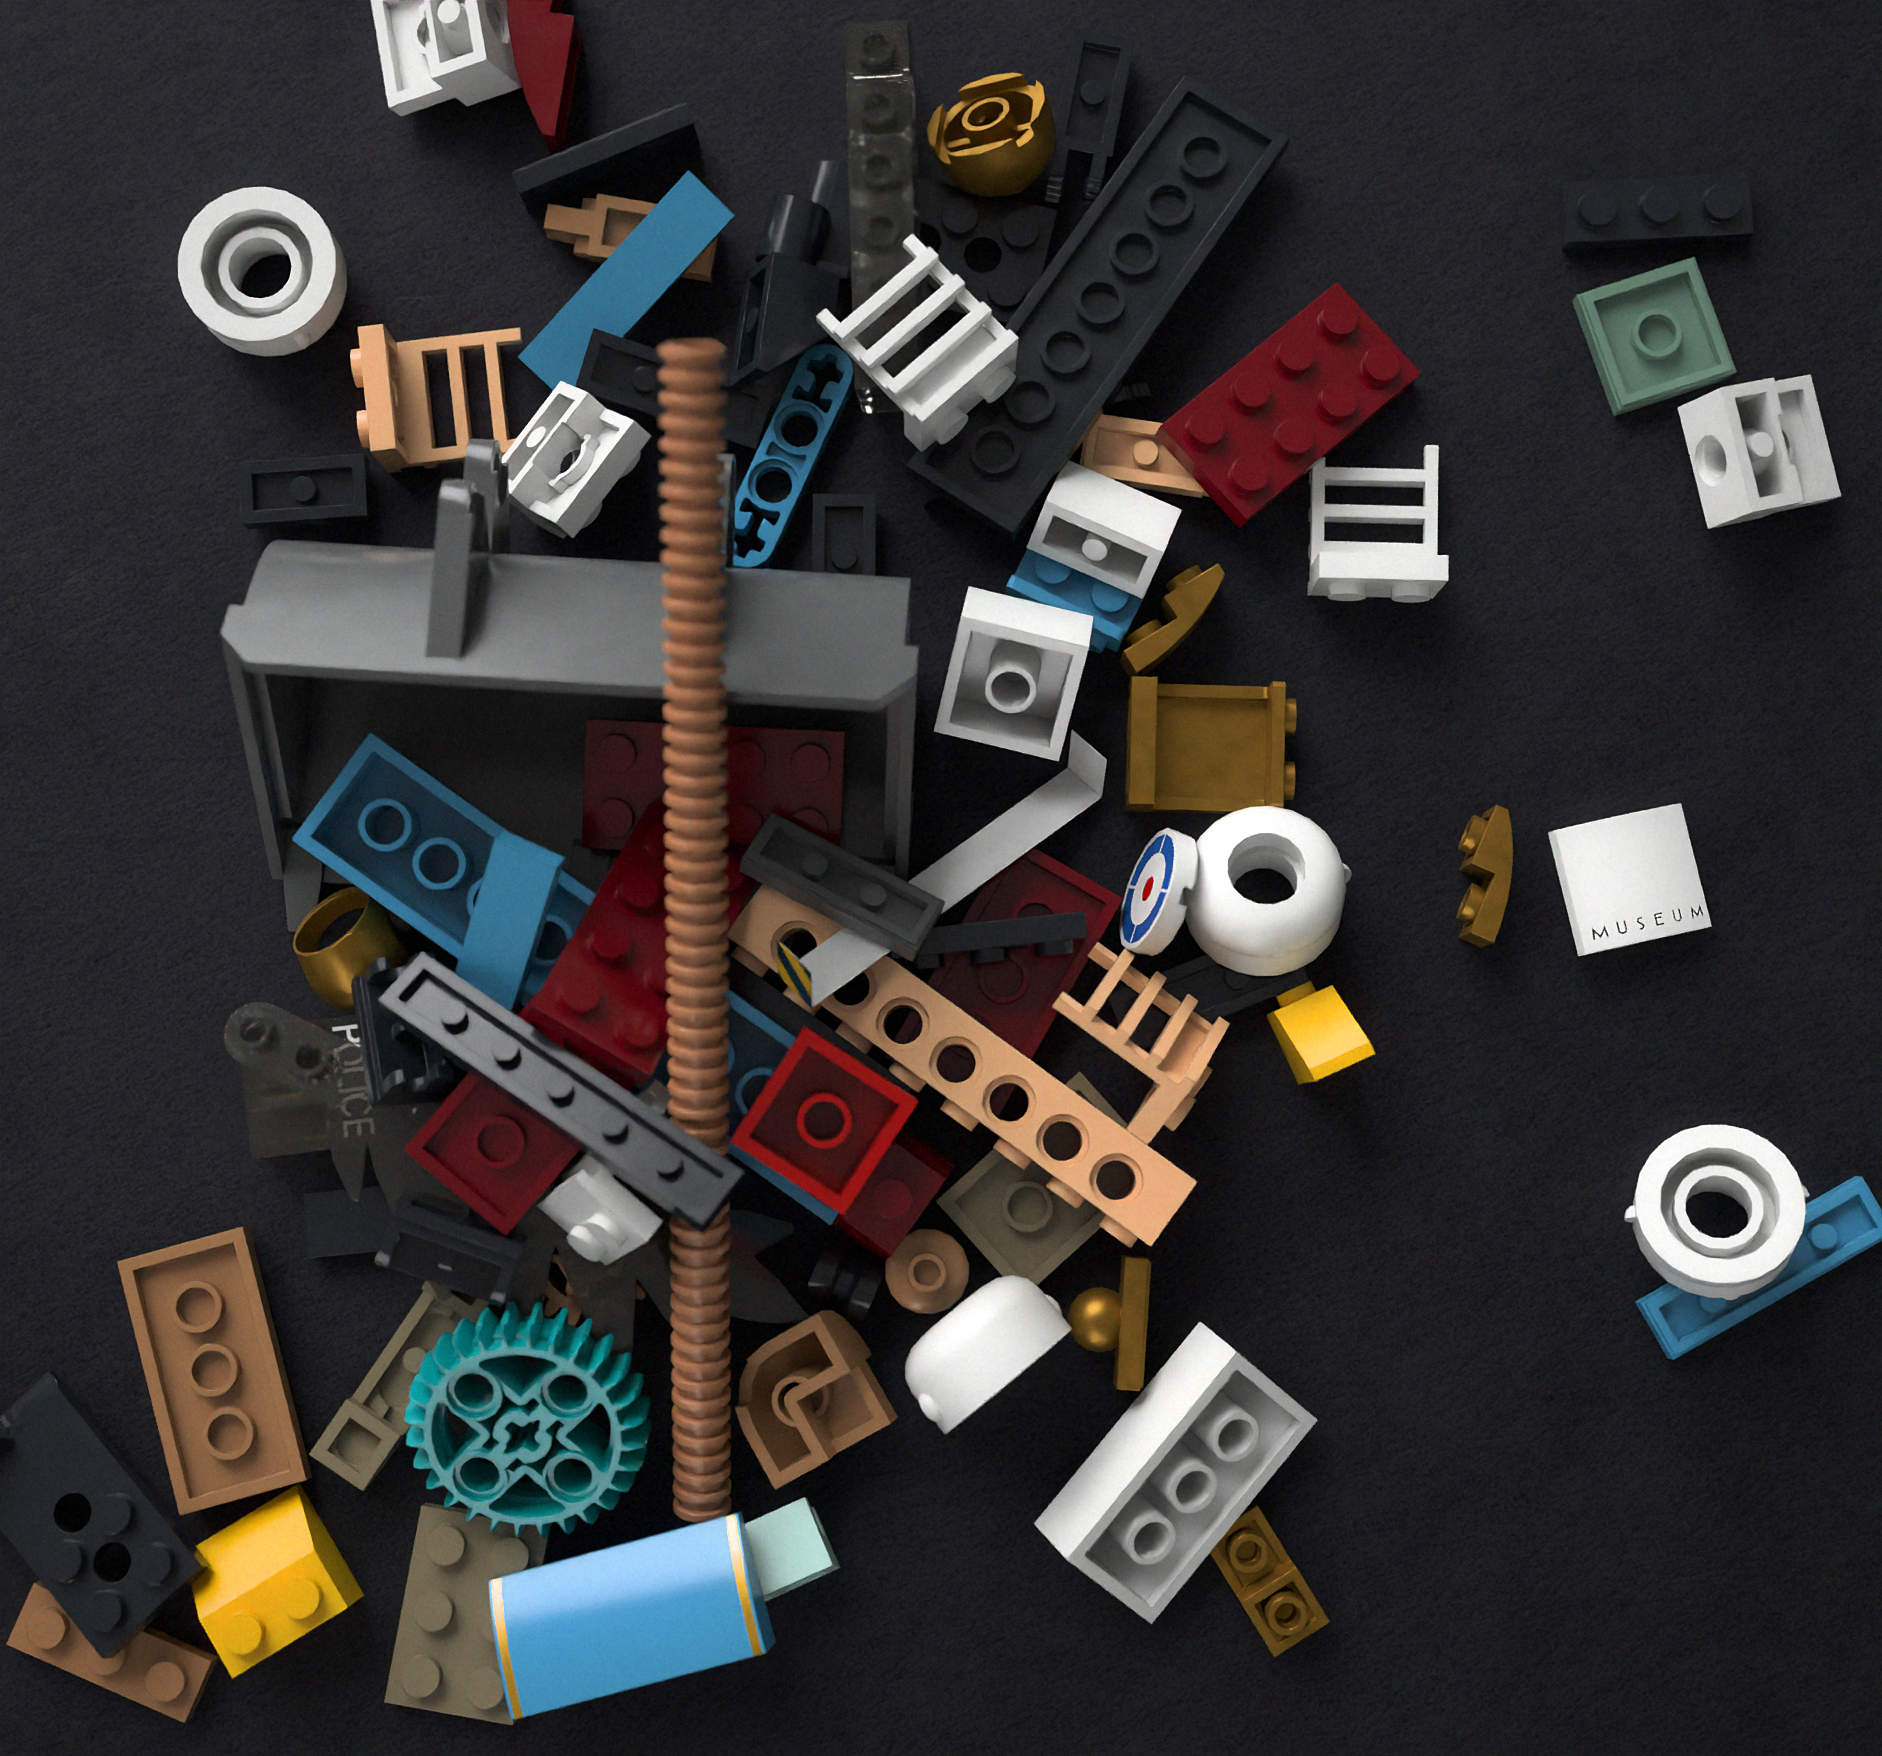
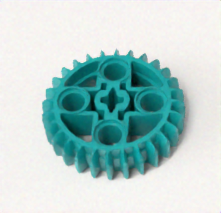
[404,1301,651,1539]

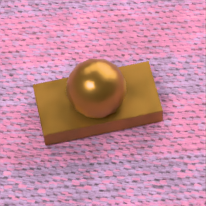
[1067,1255,1151,1391]

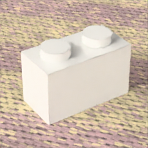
[1026,460,1182,599]

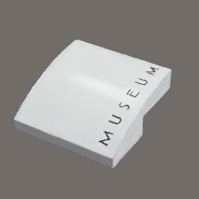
[1548,803,1712,956]

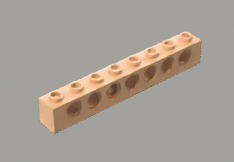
[727,884,1197,1248]

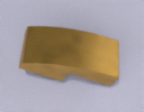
[1120,564,1225,679]
[1457,805,1513,948]
[1210,1500,1330,1657]

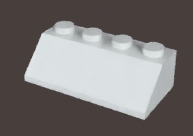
[1034,1322,1317,1624]

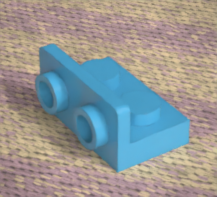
[1005,549,1152,653]

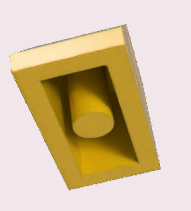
[1266,981,1375,1084]

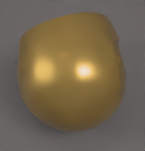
[293,886,410,1012]

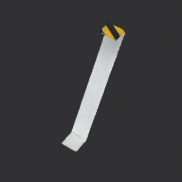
[777,730,1107,1008]

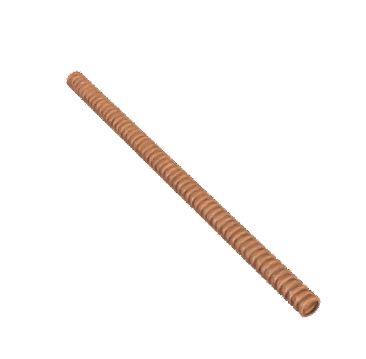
[659,340,731,1523]

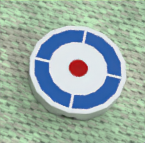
[1119,828,1199,956]

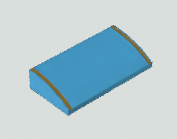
[489,1512,776,1720]

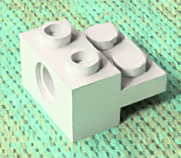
[371,0,522,116]
[1678,374,1841,529]
[502,381,651,539]

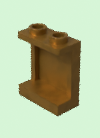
[1125,676,1297,814]

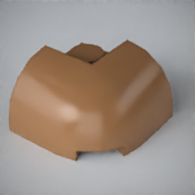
[735,1310,898,1489]

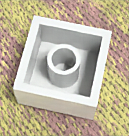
[934,586,1093,762]

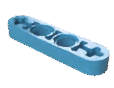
[734,344,854,569]

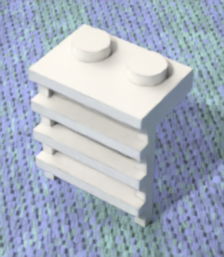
[816,234,1019,452]
[1308,445,1449,603]
[537,1080,673,1265]

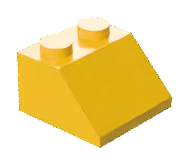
[191,1483,364,1678]

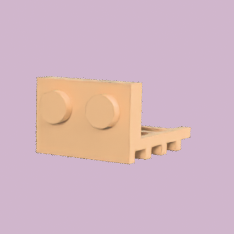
[350,324,523,473]
[1052,942,1230,1145]

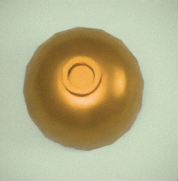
[927,72,1057,197]

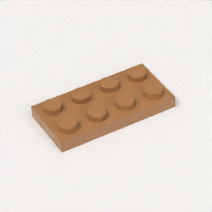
[117,1226,312,1515]

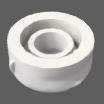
[178,187,347,356]
[1178,806,1352,976]
[1624,1125,1809,1300]
[905,1275,1072,1434]

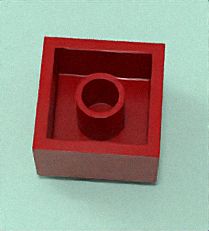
[730,1025,918,1216]

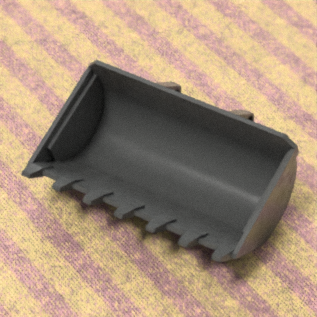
[220,438,918,955]

